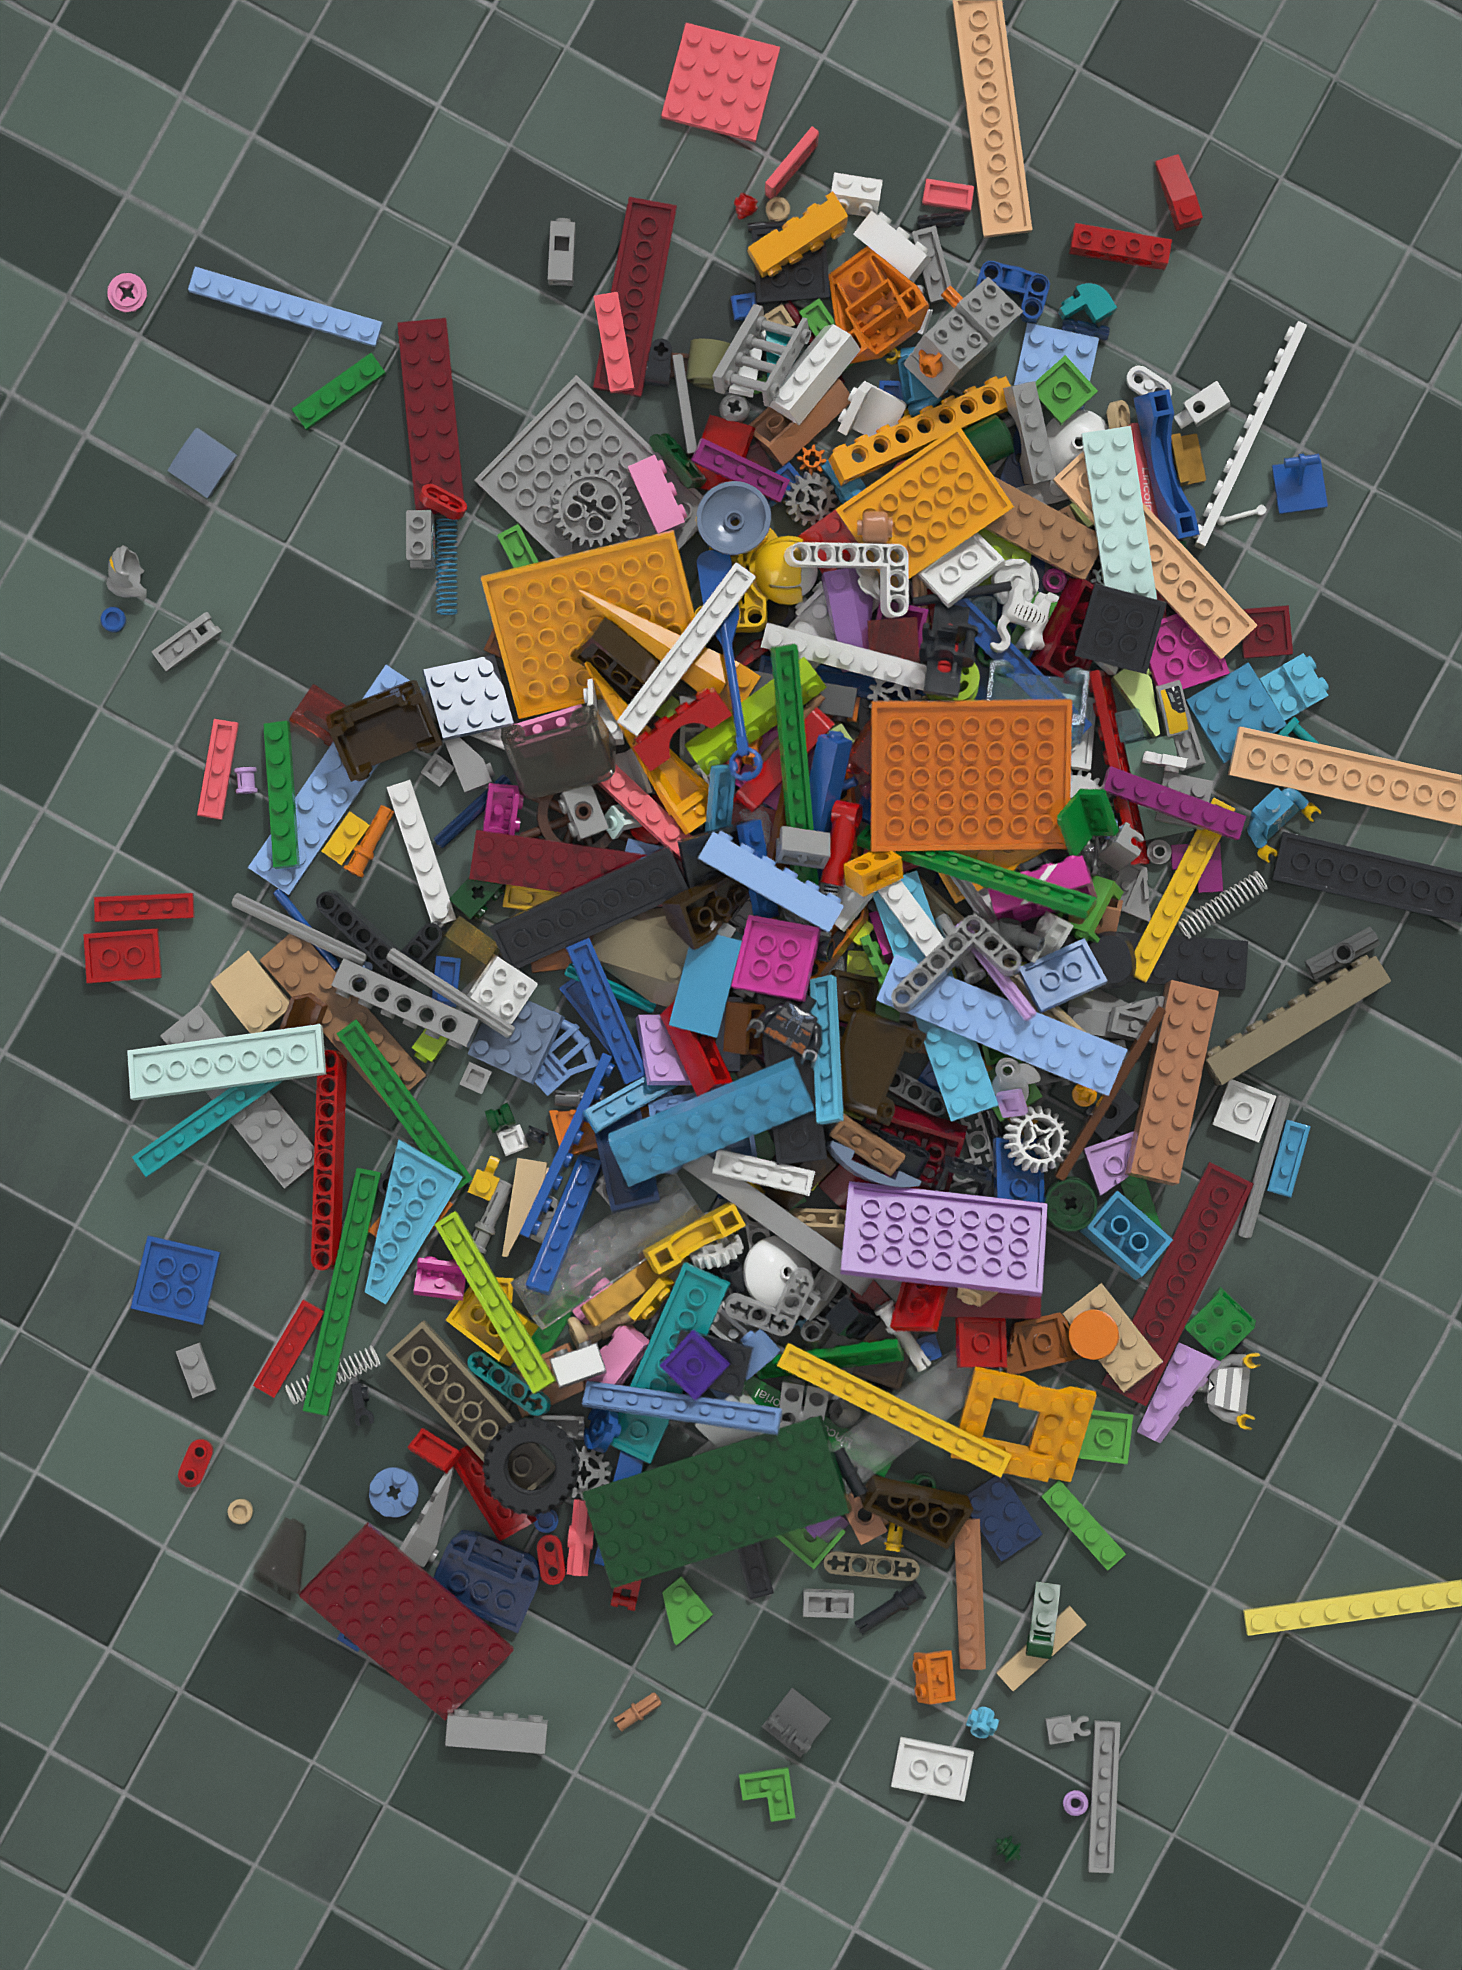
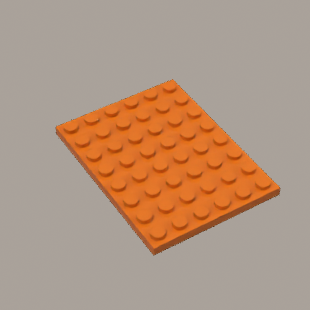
[870,699,1072,851]

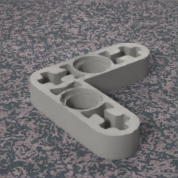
[928,1112,994,1190]
[724,1268,814,1336]

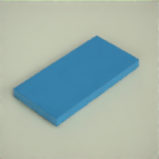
[669,935,742,1038]

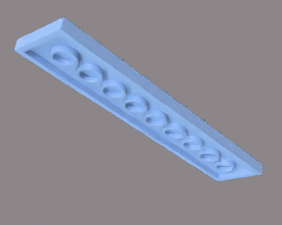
[248,665,426,896]
[876,954,1128,1096]

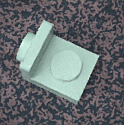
[604,804,642,839]

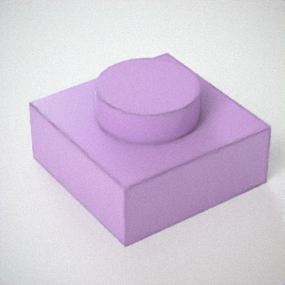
[996,1089,1028,1118]

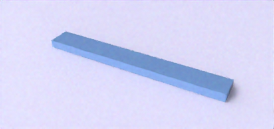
[582,1381,783,1435]

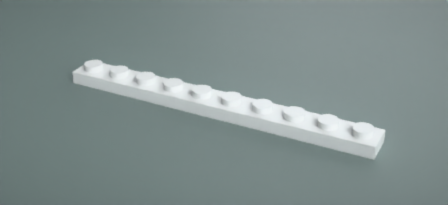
[1192,321,1307,550]

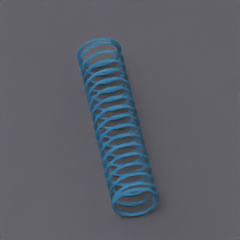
[435,518,458,615]

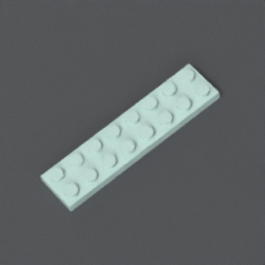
[1081,426,1157,599]
[127,1024,326,1100]

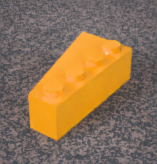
[748,191,848,278]

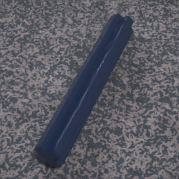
[433,775,512,848]

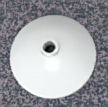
[1046,409,1109,476]
[743,1236,812,1307]

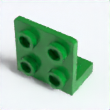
[1185,1287,1256,1361]

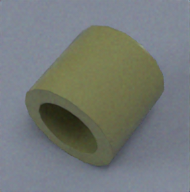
[686,339,731,389]

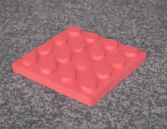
[661,23,780,143]

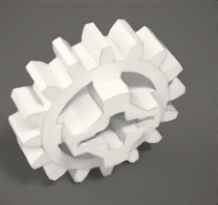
[689,1233,744,1269]

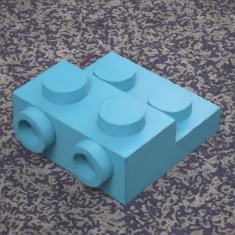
[1259,653,1329,721]

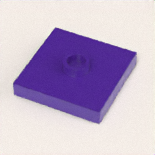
[660,1329,730,1401]

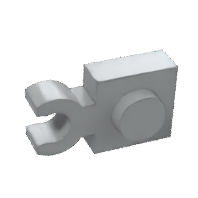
[1045,1715,1091,1744]

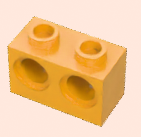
[844,851,903,897]

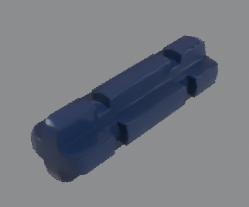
[1061,318,1110,341]

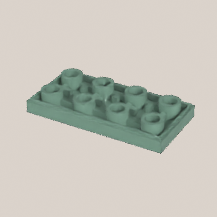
[1124,735,1193,841]

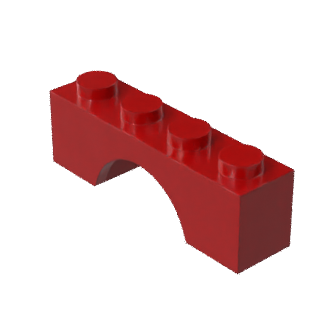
[632,686,732,772]

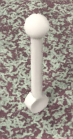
[1217,505,1266,526]

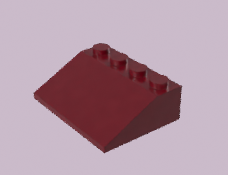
[861,1104,968,1192]

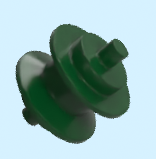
[995,1835,1021,1863]

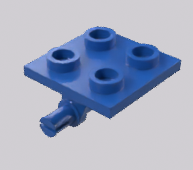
[1272,453,1328,514]

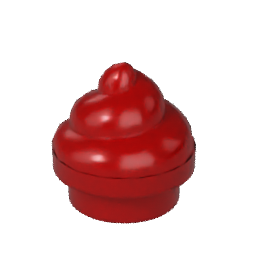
[734,193,758,220]

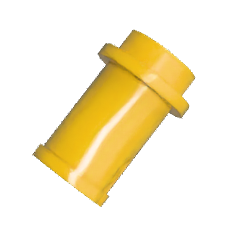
[884,1521,904,1552]

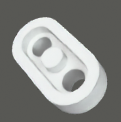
[1126,366,1172,396]

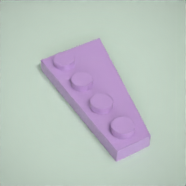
[1083,1131,1134,1196]
[1137,1342,1221,1443]

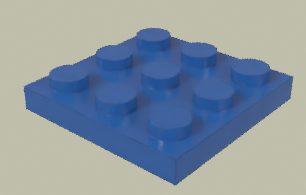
[131,1236,221,1325]

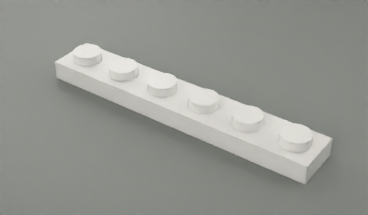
[387,780,457,928]

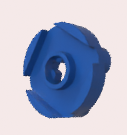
[584,1408,621,1453]

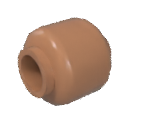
[857,511,892,544]

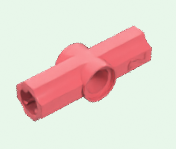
[566,1499,594,1576]

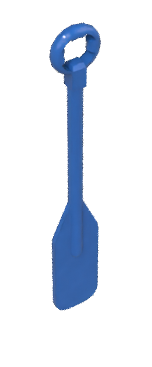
[697,550,763,781]

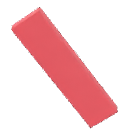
[197,719,239,820]

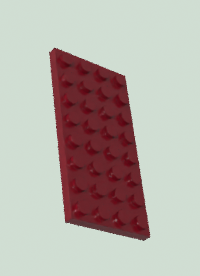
[299,1522,514,1720]

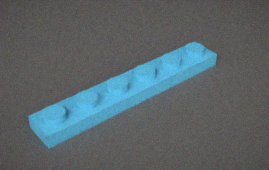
[810,975,843,1125]

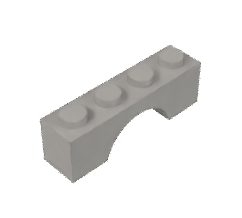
[1003,381,1056,484]

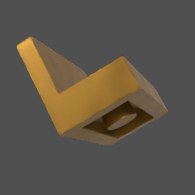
[1171,433,1206,486]

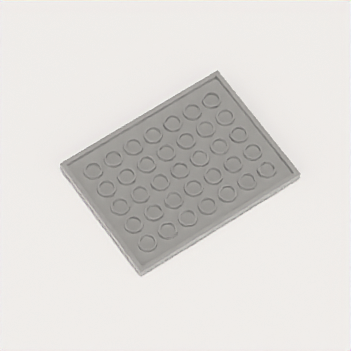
[474,375,704,558]

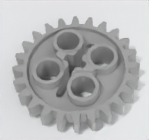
[552,468,632,549]

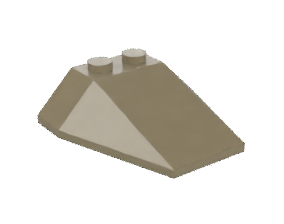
[592,908,689,1007]

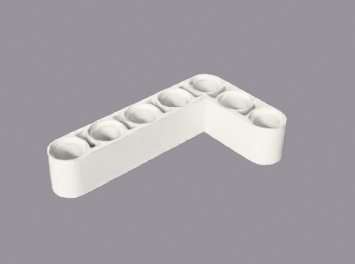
[784,542,909,619]

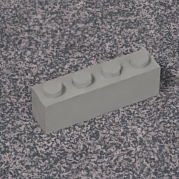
[445,1709,548,1754]

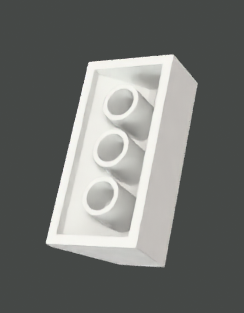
[763,324,861,425]

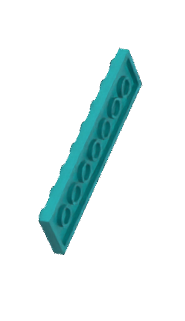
[610,1262,730,1464]

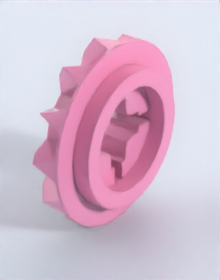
[108,273,147,313]

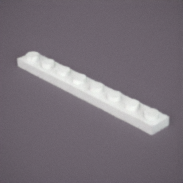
[617,562,756,737]
[761,623,952,698]

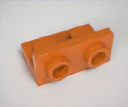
[913,1650,956,1705]

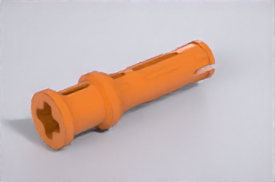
[343,805,395,878]

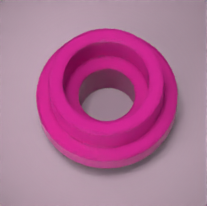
[1042,568,1067,593]

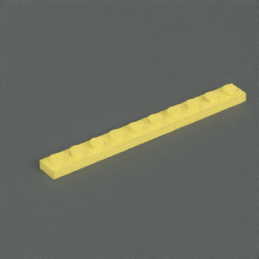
[1243,1579,1462,1636]

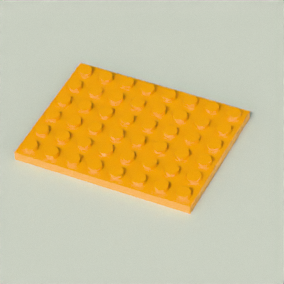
[481,530,695,719]

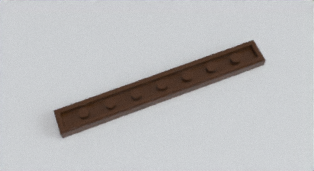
[1054,1005,1166,1180]

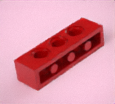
[1069,223,1172,270]

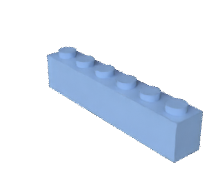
[698,831,844,933]

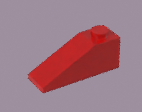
[1155,154,1203,231]

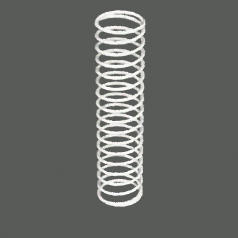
[1177,871,1268,939]
[285,1345,380,1405]

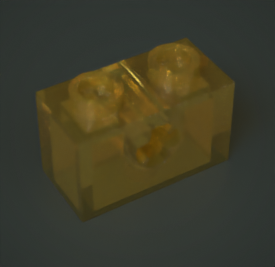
[445,916,499,966]

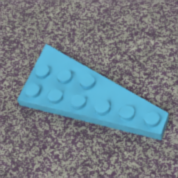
[364,1139,463,1304]

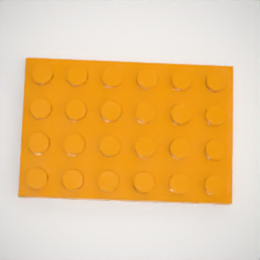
[835,425,1014,588]

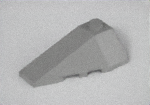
[1065,988,1153,1044]
[400,1466,454,1567]

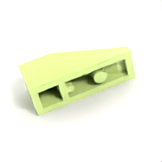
[1111,668,1160,738]

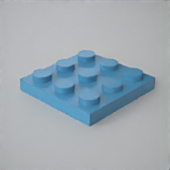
[1185,662,1287,764]

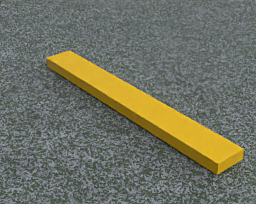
[1134,798,1235,983]

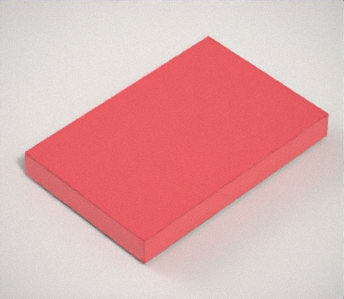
[765,126,819,199]

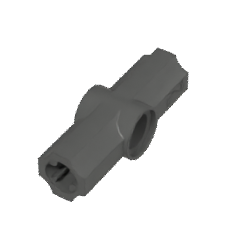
[1304,926,1380,980]

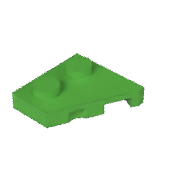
[662,1575,713,1645]

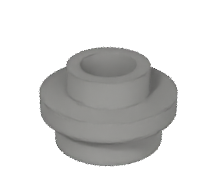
[1147,840,1172,864]

